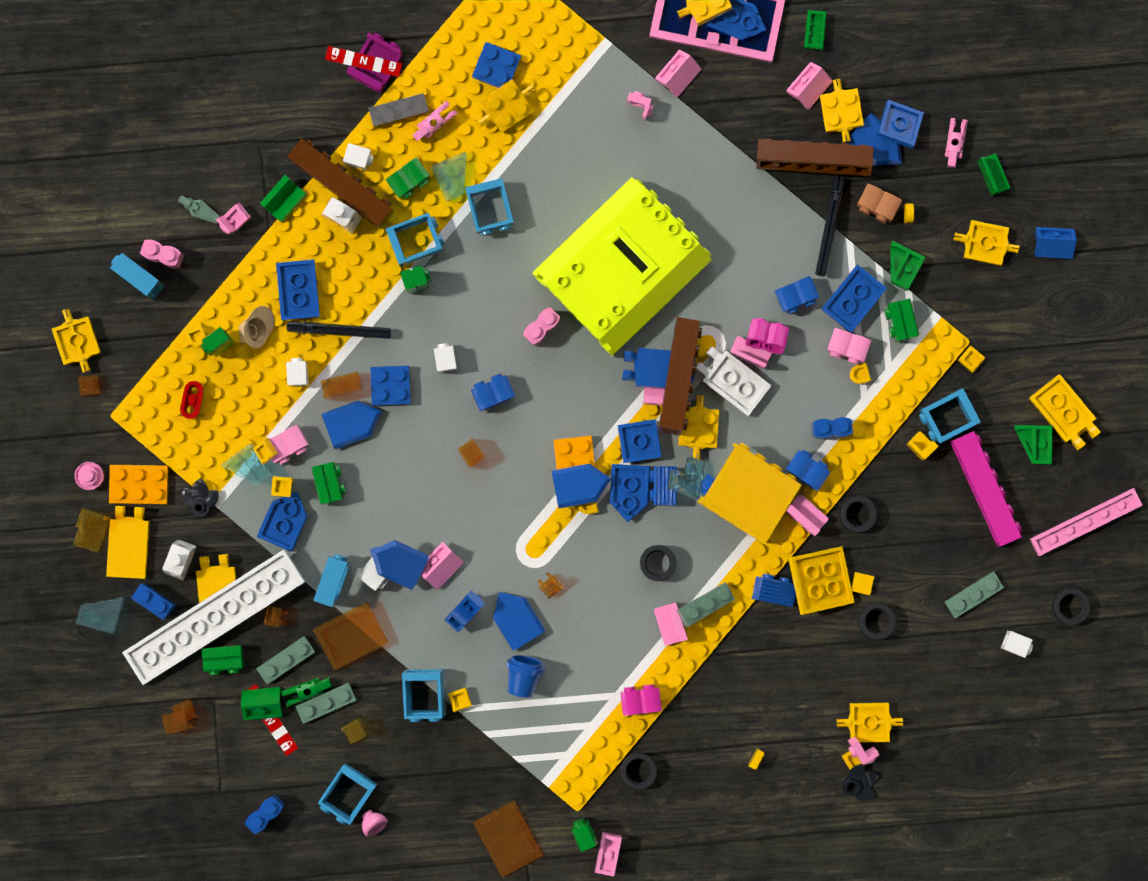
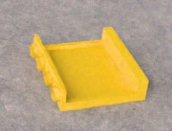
[697,443,801,544]

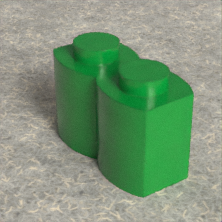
[386,157,430,200]
[201,326,235,357]
[571,818,598,852]

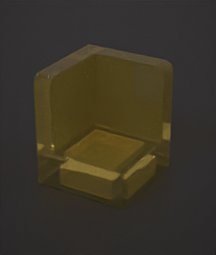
[341,718,369,744]

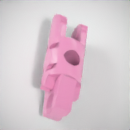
[412,101,458,141]
[945,118,968,168]

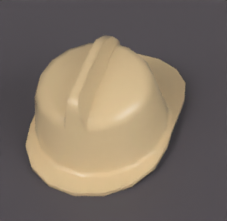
[239,306,275,348]

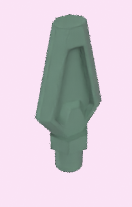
[178,195,220,224]

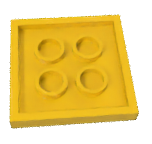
[788,546,854,615]

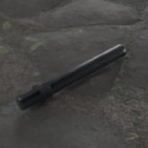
[815,176,845,277]
[286,320,391,338]

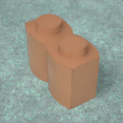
[857,184,902,223]

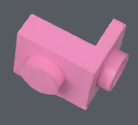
[627,91,654,120]
[216,203,251,234]
[848,737,879,765]

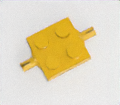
[677,0,733,26]
[477,79,536,133]
[820,79,864,143]
[953,220,1019,266]
[52,309,101,373]
[678,395,719,461]
[836,703,903,742]

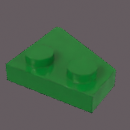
[890,241,925,291]
[1015,425,1052,464]

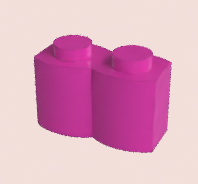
[745,318,789,354]
[620,684,662,716]

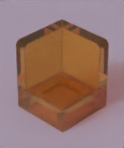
[458,438,486,468]
[162,711,193,734]

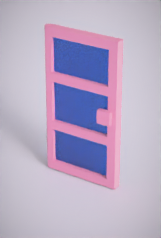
[649,0,786,63]

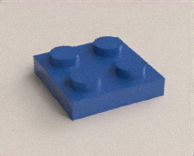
[472,42,521,88]
[877,100,924,148]
[370,365,411,406]
[617,419,662,463]

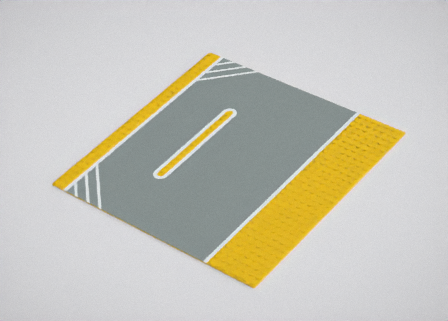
[111,0,969,811]

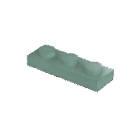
[944,571,1004,618]
[677,582,735,627]
[257,636,316,685]
[295,683,357,724]

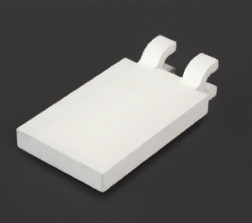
[696,347,771,416]

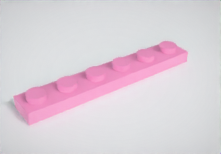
[1030,488,1142,556]

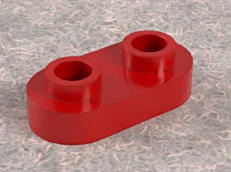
[180,381,204,419]

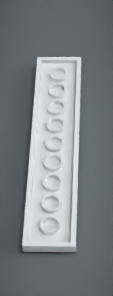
[122,549,305,685]

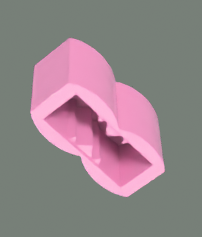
[140,240,184,269]
[523,307,560,346]
[827,328,871,365]
[269,425,309,465]

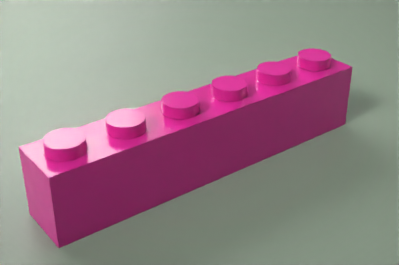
[950,431,1022,547]

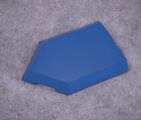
[706,0,766,40]
[846,113,902,166]
[322,400,382,450]
[551,464,611,509]
[610,464,650,522]
[257,491,307,552]
[370,540,429,590]
[493,592,546,651]

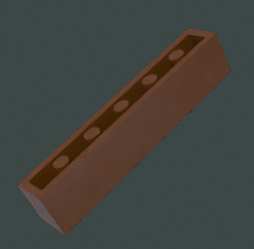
[287,139,393,229]
[756,139,873,176]
[658,317,702,436]

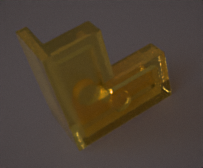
[73,508,111,552]

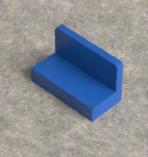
[1034,227,1077,259]

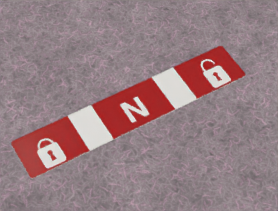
[325,46,402,77]
[248,684,298,756]

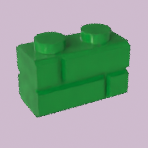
[401,265,432,294]
[884,298,919,342]
[311,462,346,505]
[202,645,245,675]

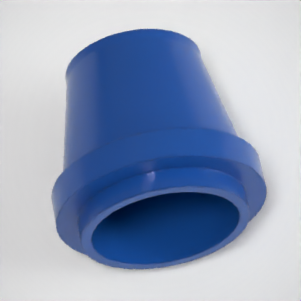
[506,655,545,698]

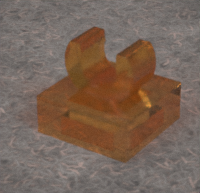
[78,375,100,396]
[538,572,564,599]
[264,605,288,627]
[172,699,198,724]

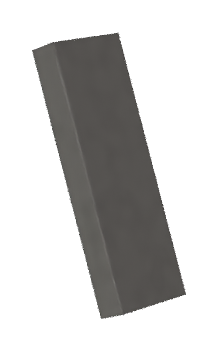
[368,93,429,127]

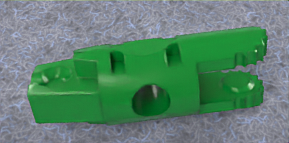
[281,677,332,707]

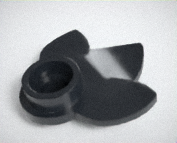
[181,479,219,517]
[841,764,879,801]

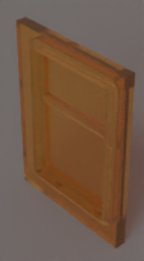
[313,602,388,670]
[473,800,543,877]

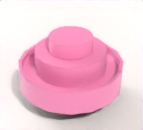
[75,462,104,490]

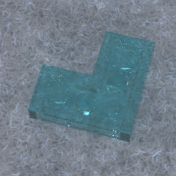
[667,457,705,500]

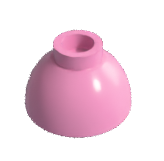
[362,810,388,836]

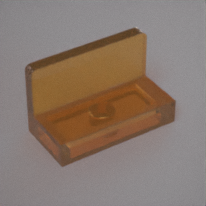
[321,371,363,400]

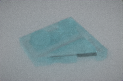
[431,152,467,202]
[221,443,274,486]
[75,597,124,634]

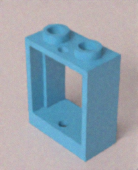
[465,178,514,236]
[386,213,445,267]
[110,253,165,300]
[919,388,980,444]
[314,554,350,607]
[402,669,446,722]
[318,763,377,825]

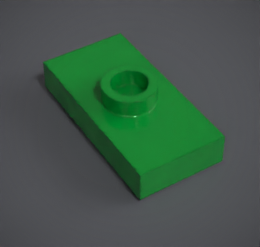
[804,10,827,51]

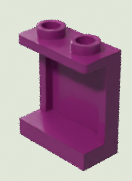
[346,33,403,94]

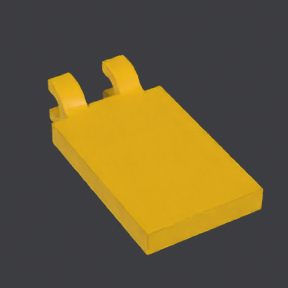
[1029,374,1101,451]
[106,506,150,579]
[196,554,241,625]

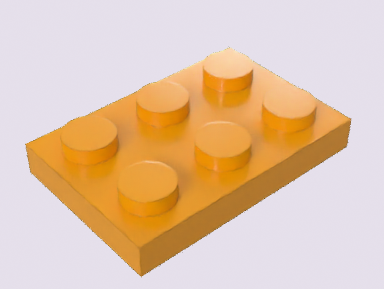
[553,435,595,470]
[109,465,169,504]

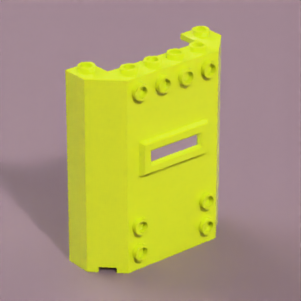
[532,177,712,357]

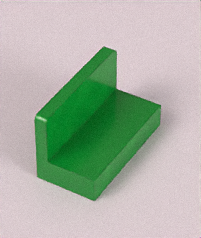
[977,153,1010,196]
[260,175,307,223]
[241,687,282,720]

